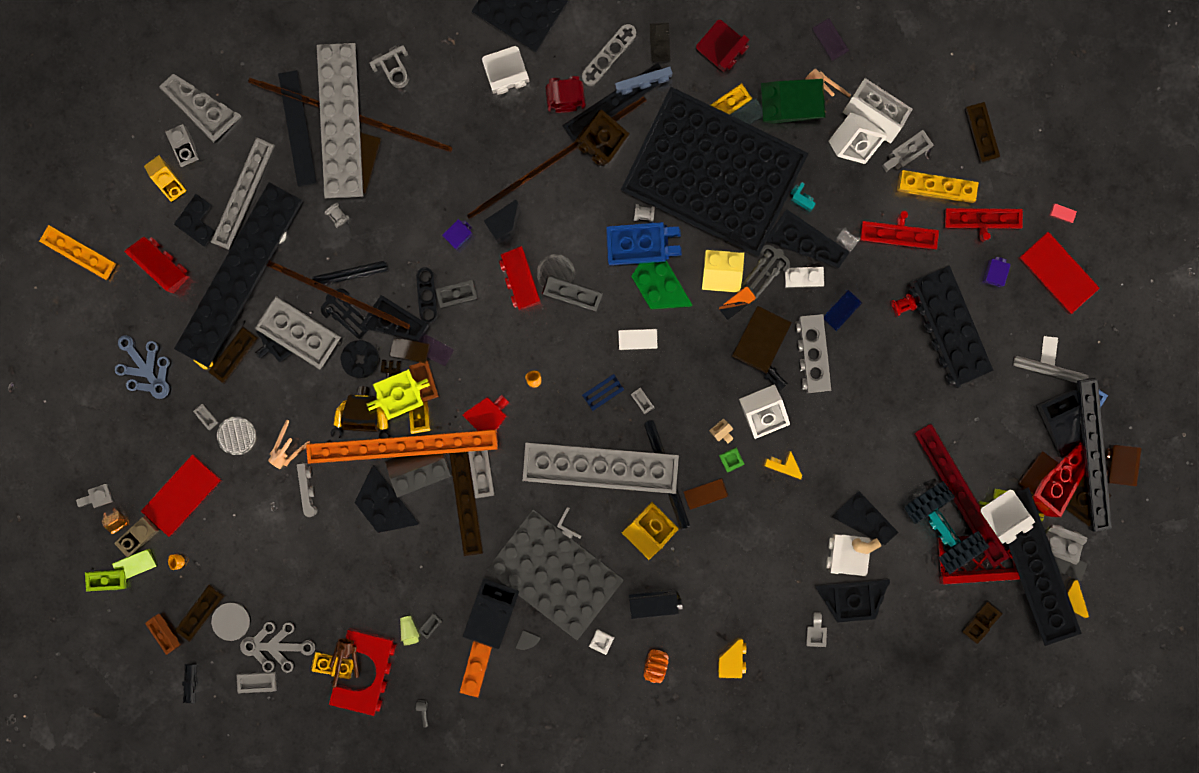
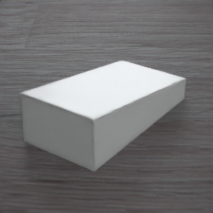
[631,388,654,414]
[193,404,219,430]

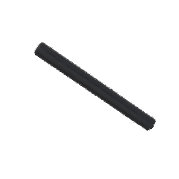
[644,420,690,530]

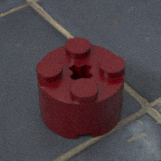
[545,76,586,113]

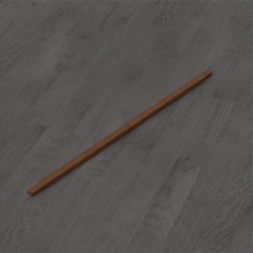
[248,77,452,152]
[467,96,647,219]
[230,244,410,329]

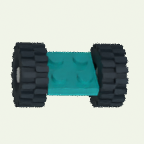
[904,481,989,574]

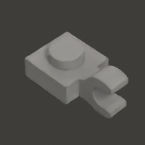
[76,484,113,508]
[806,612,827,647]

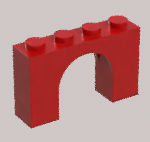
[329,628,396,716]

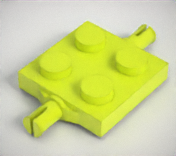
[366,369,430,420]

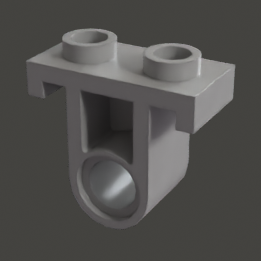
[369,45,409,88]

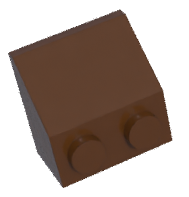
[1105,445,1141,486]

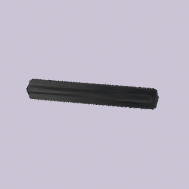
[312,261,388,285]

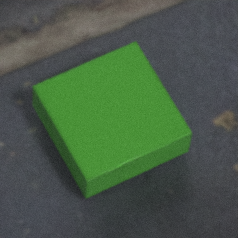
[719,447,745,473]

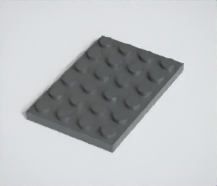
[487,509,624,640]

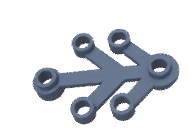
[115,335,170,399]

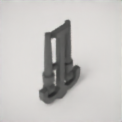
[741,245,790,299]

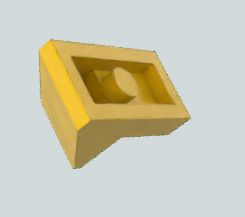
[763,451,802,479]

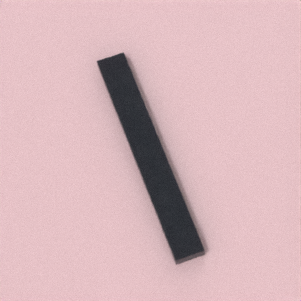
[1077,378,1112,532]

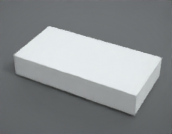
[618,329,657,350]

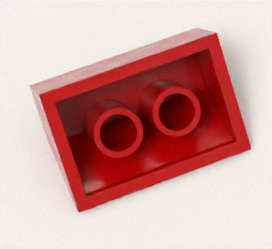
[124,236,189,293]
[499,246,541,310]

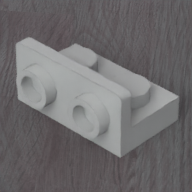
[1045,525,1087,564]

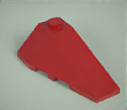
[1033,443,1086,517]

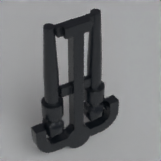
[321,288,369,340]

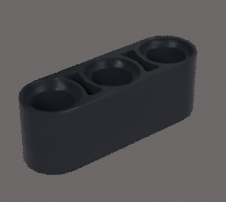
[416,267,438,324]

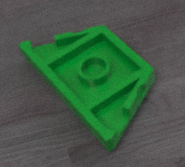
[631,261,692,310]

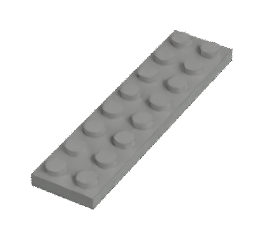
[317,43,363,199]
[523,442,679,494]

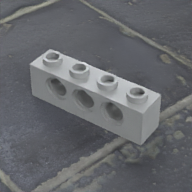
[796,314,831,393]

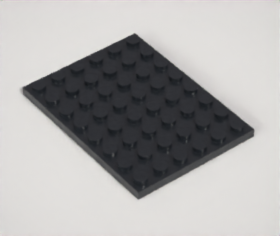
[621,87,809,257]

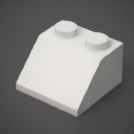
[828,113,887,164]
[739,384,790,439]

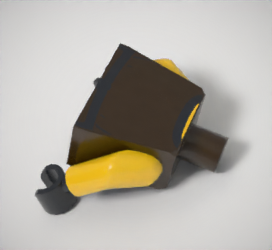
[330,386,390,438]

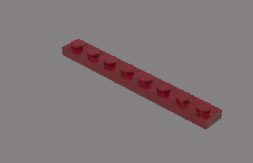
[915,423,1010,567]

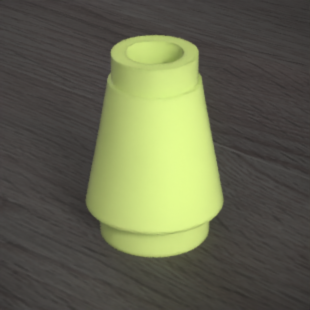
[400,616,420,646]

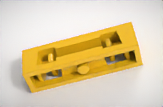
[897,170,979,203]

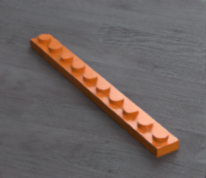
[306,430,498,464]

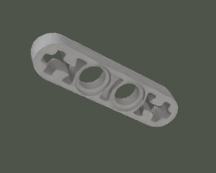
[582,24,636,86]

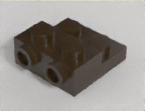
[575,109,630,165]

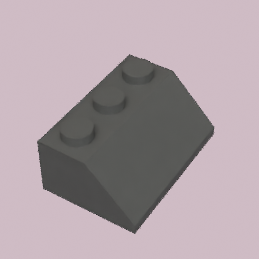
[385,453,452,497]

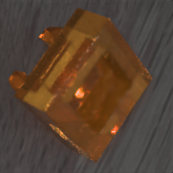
[101,508,129,534]

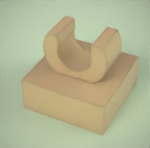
[709,419,734,443]

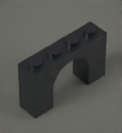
[629,589,682,619]

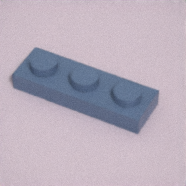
[615,67,672,95]

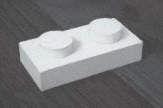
[785,267,824,288]

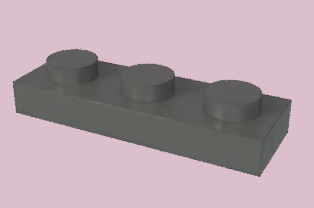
[542,275,603,311]

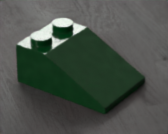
[761,79,826,124]

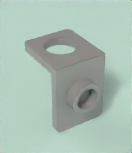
[557,506,582,538]

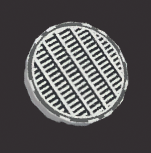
[217,417,256,455]

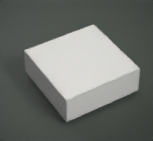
[589,629,614,655]

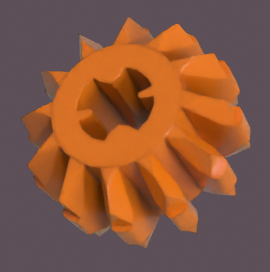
[644,650,669,683]

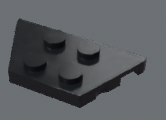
[354,465,419,533]
[816,579,890,623]

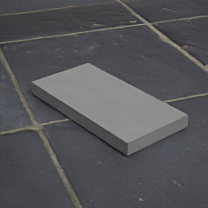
[255,296,341,370]

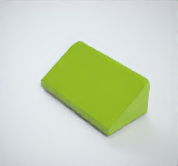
[112,549,157,579]
[85,570,127,591]

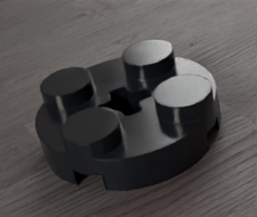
[340,340,379,378]

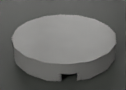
[211,602,250,641]

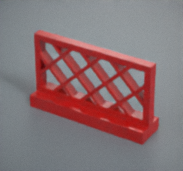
[938,536,1020,584]

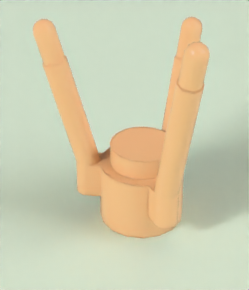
[805,69,851,113]
[268,420,310,469]

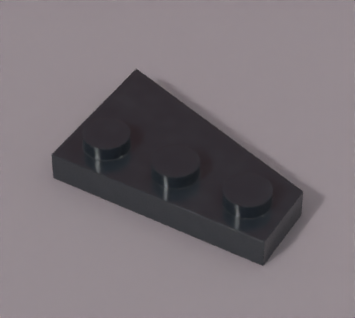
[360,295,429,342]

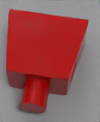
[462,394,509,431]

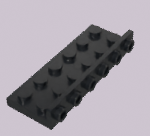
[909,265,994,388]

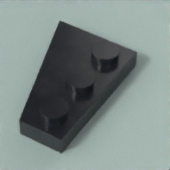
[831,490,899,545]

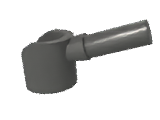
[416,700,428,727]

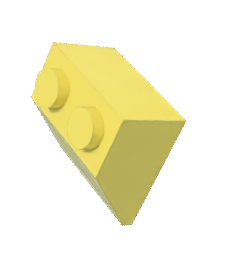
[702,250,744,293]

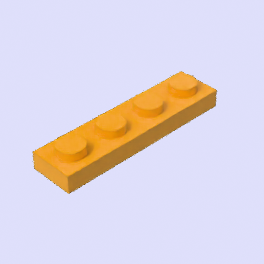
[39,225,116,280]

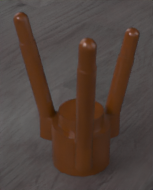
[329,638,359,688]

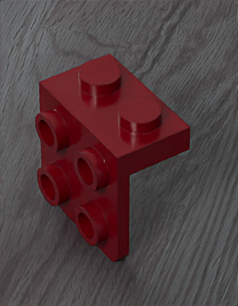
[696,20,750,72]

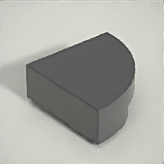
[516,630,541,650]

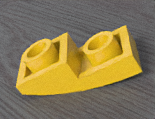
[311,652,353,679]

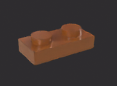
[409,360,439,402]
[145,614,180,655]

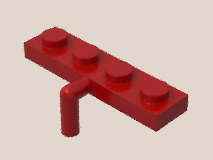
[945,208,1023,242]
[860,211,939,250]

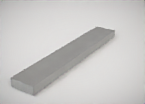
[211,137,275,250]

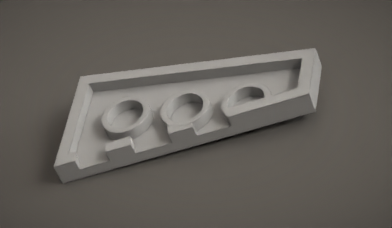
[159,74,241,143]

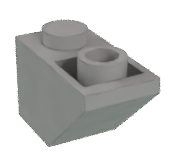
[166,124,199,167]

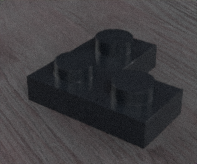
[173,194,215,247]

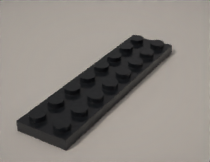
[992,487,1082,646]

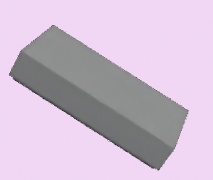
[237,671,277,693]

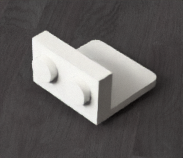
[482,46,529,94]
[981,490,1035,544]
[826,534,871,576]

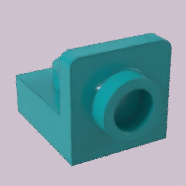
[790,182,816,212]

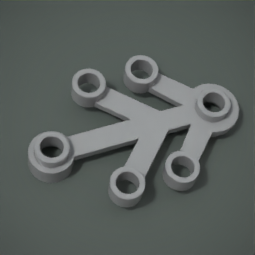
[240,622,316,673]

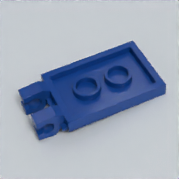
[607,222,682,266]

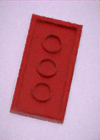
[1019,232,1100,314]
[141,454,221,537]

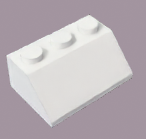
[843,78,913,144]

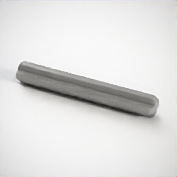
[1013,356,1088,383]

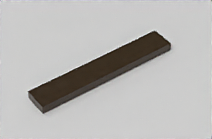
[449,452,483,556]

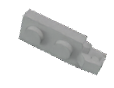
[882,130,934,172]

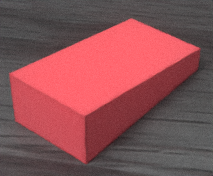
[1050,203,1077,223]

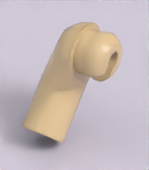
[852,538,881,554]

